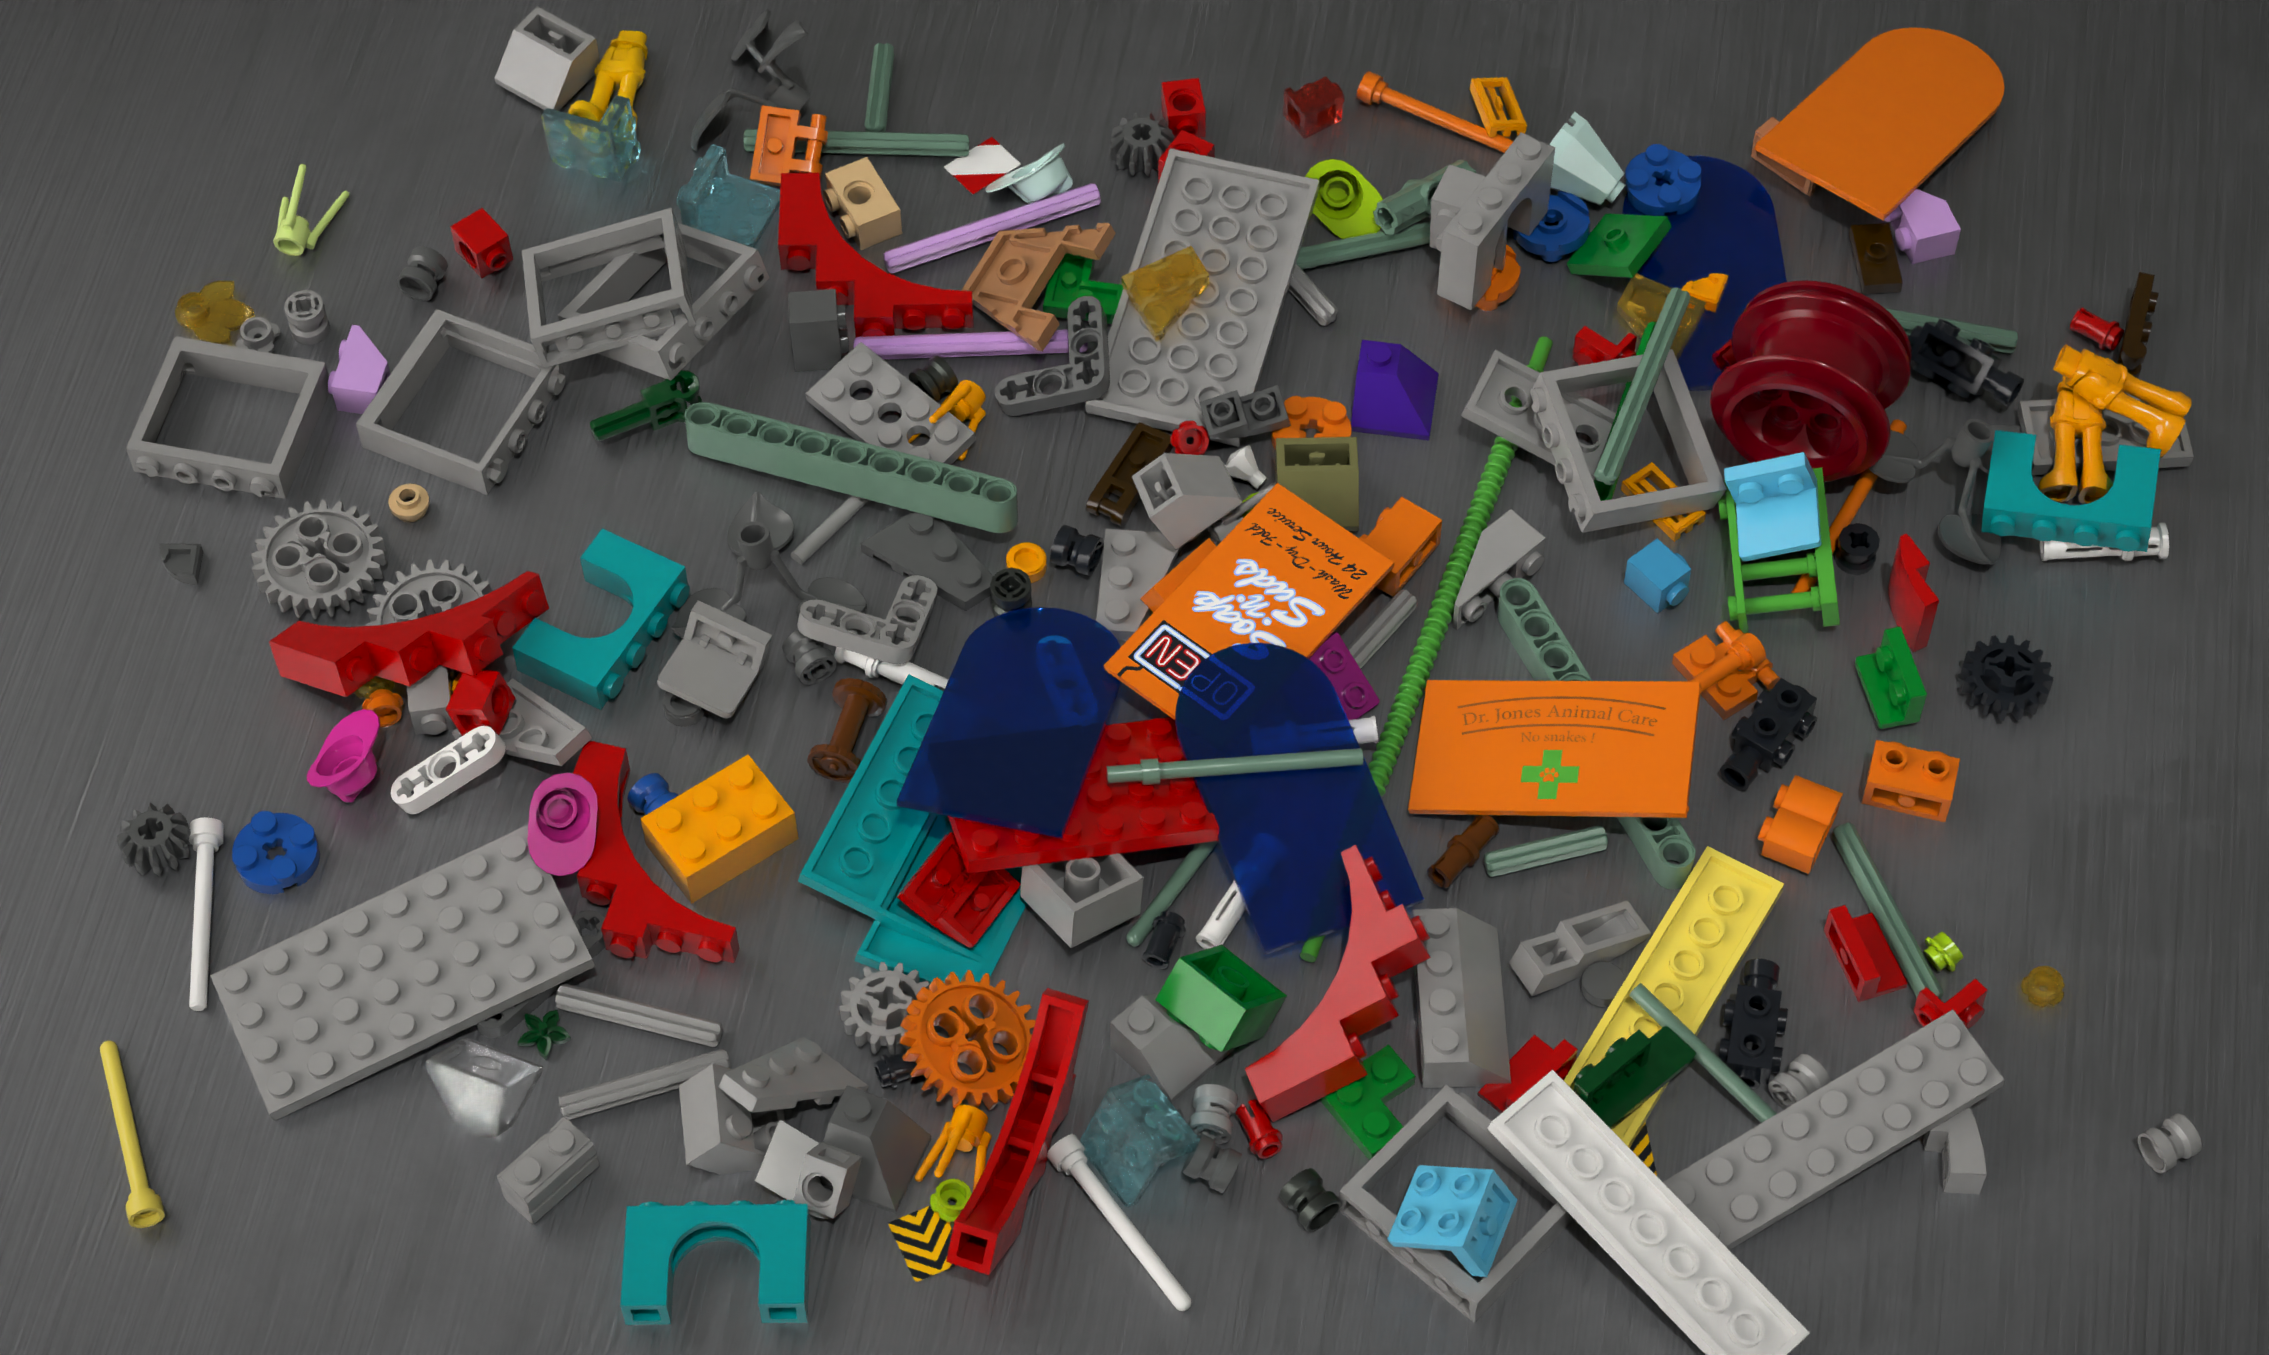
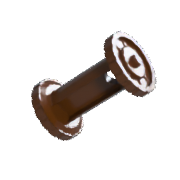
[807,678,887,783]

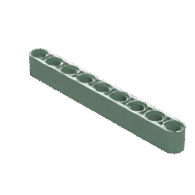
[684,402,1018,533]
[1497,578,1696,890]

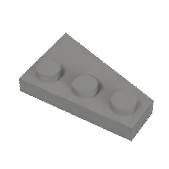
[1095,529,1186,640]
[452,678,592,766]
[719,1037,869,1113]

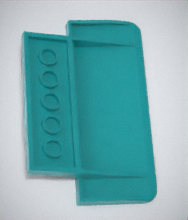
[798,674,1082,984]

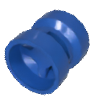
[627,773,679,815]

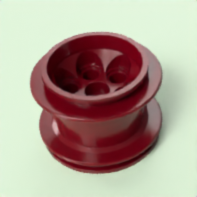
[1710,280,1912,482]

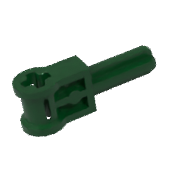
[590,370,702,441]

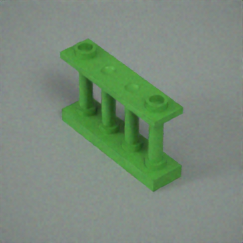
[1718,467,1840,634]

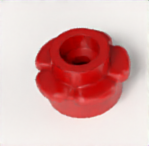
[1170,420,1209,455]

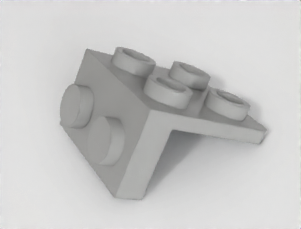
[657,600,773,718]

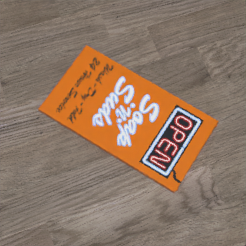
[1103,483,1394,753]

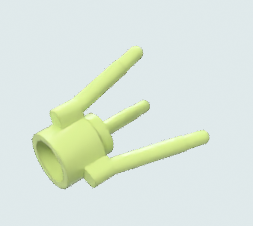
[273,164,349,256]

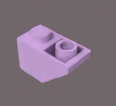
[1884,189,1961,264]
[328,325,390,414]

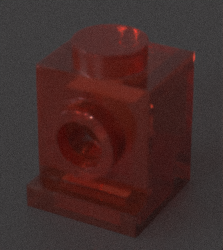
[1283,76,1344,139]

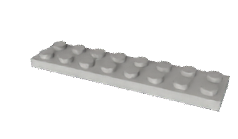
[1663,1010,2005,1250]

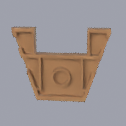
[962,223,1116,352]

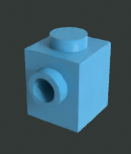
[1624,538,1691,614]

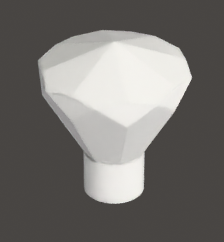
[1225,445,1268,490]

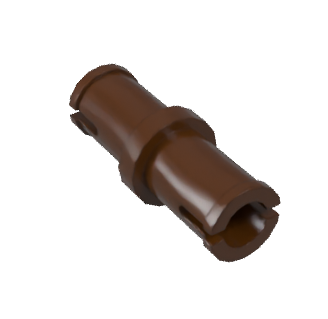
[1427,815,1499,888]

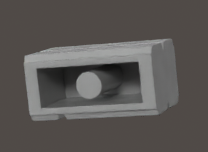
[497,1117,600,1225]

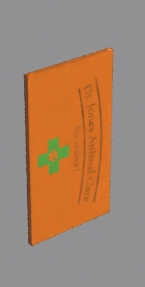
[1408,680,1702,818]

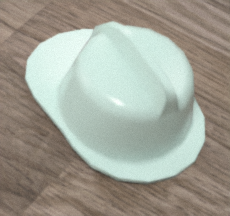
[985,143,1073,203]

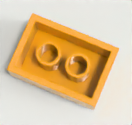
[640,754,799,904]

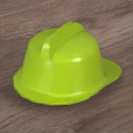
[1305,159,1383,239]

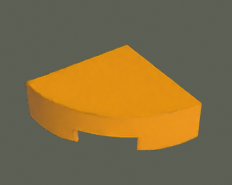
[1681,273,1729,312]

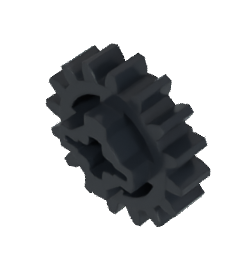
[1959,635,2054,721]

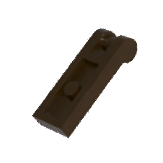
[2117,272,2159,378]
[1086,422,1174,527]

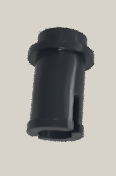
[1142,911,1186,969]
[874,1051,917,1088]

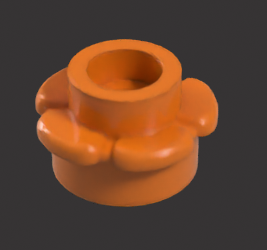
[362,689,404,727]

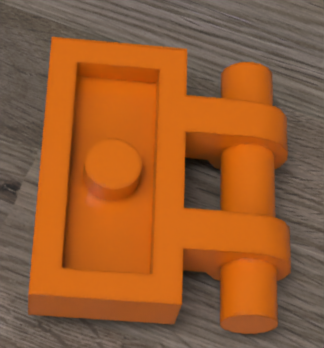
[750,105,828,187]
[1672,621,1780,720]

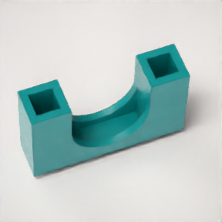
[1981,430,2161,552]
[512,528,690,710]
[620,1200,811,1325]

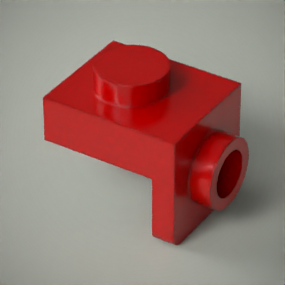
[1572,326,1637,365]
[1913,979,1988,1029]

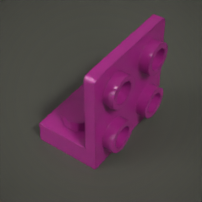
[1279,632,1380,726]

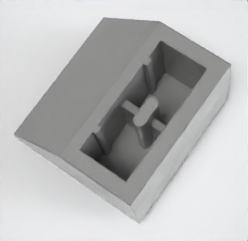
[495,6,600,115]
[1430,164,1507,270]
[1132,453,1243,549]
[679,1063,785,1175]

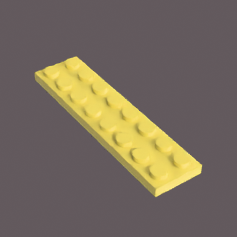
[1564,846,1784,1148]

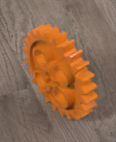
[899,970,1036,1110]

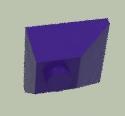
[1351,340,1439,441]

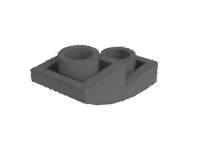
[1199,385,1291,440]

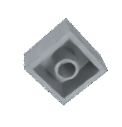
[1020,853,1144,948]

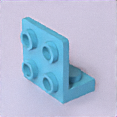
[1724,452,1822,562]
[1388,1165,1518,1277]

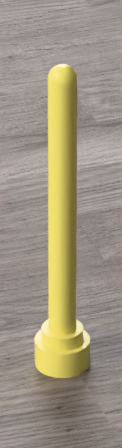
[100,1040,165,1228]

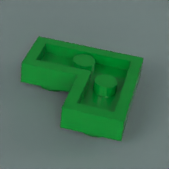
[1043,253,1125,324]
[1319,1044,1416,1161]

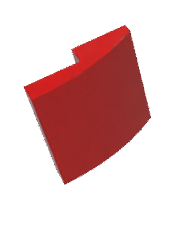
[1888,533,1939,653]
[897,832,1021,948]

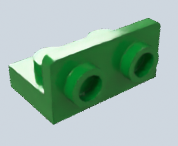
[1855,626,1927,729]

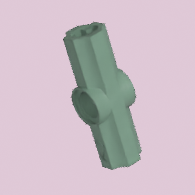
[1373,160,1476,234]

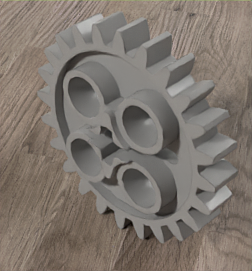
[251,499,387,619]
[365,559,492,681]

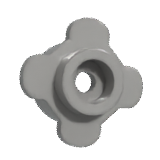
[236,317,280,353]

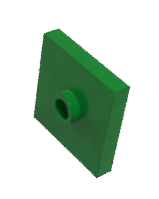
[1566,213,1672,278]

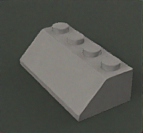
[1412,908,1511,1088]

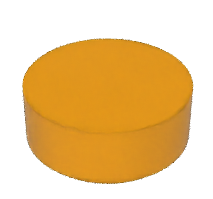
[1006,542,1047,583]

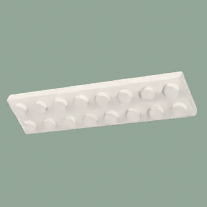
[1487,1070,1810,1355]

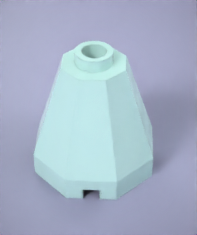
[1549,112,1625,206]

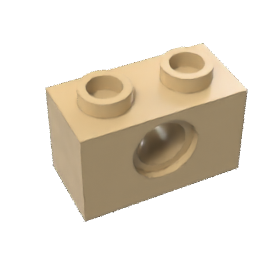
[823,157,902,251]

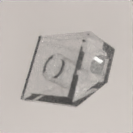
[425,1038,544,1138]

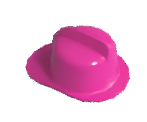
[307,709,380,803]
[527,772,598,876]

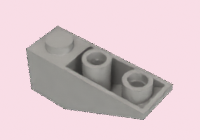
[1452,509,1546,630]

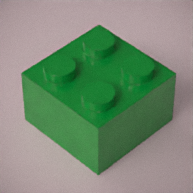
[1155,944,1287,1052]

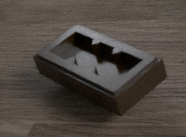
[1849,223,1903,294]

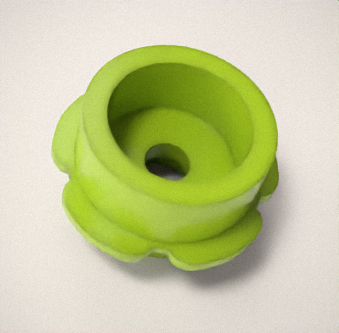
[1923,932,1963,972]
[930,1179,972,1222]

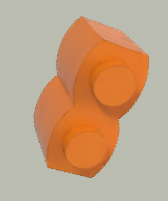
[1758,775,1843,874]

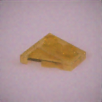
[1121,246,1209,342]
[1617,274,1706,361]

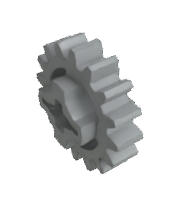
[839,962,930,1055]

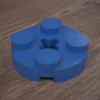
[1624,144,1702,216]
[1513,190,1590,262]
[232,811,320,894]

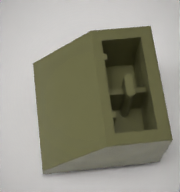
[1275,437,1359,531]

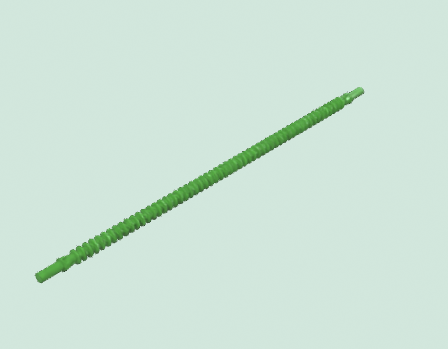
[1300,337,1553,962]

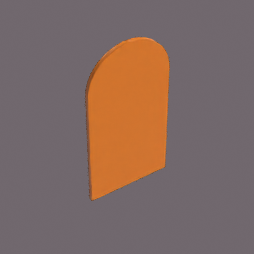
[1754,28,2005,220]

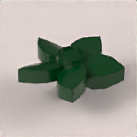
[517,1010,571,1060]

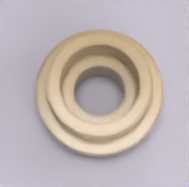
[388,484,430,522]

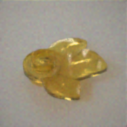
[175,281,255,345]

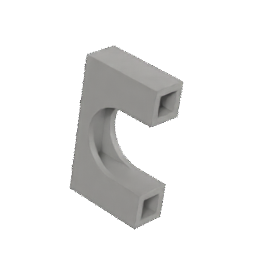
[1437,132,1555,310]

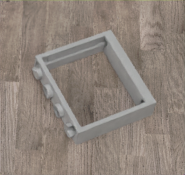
[522,207,696,368]
[557,223,770,380]
[356,309,566,495]
[126,336,329,499]
[1530,349,1727,533]
[1339,1085,1575,1323]

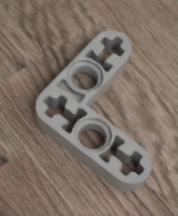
[797,575,937,664]

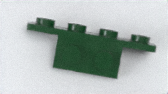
[1573,1026,1696,1130]

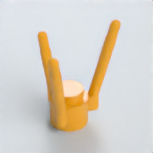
[908,380,986,461]
[914,1104,992,1191]

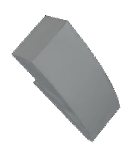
[1509,900,1651,996]
[1923,1107,1987,1194]

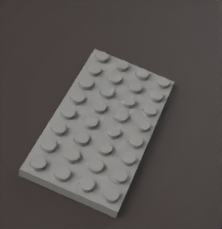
[1085,148,1319,446]
[210,825,596,1121]

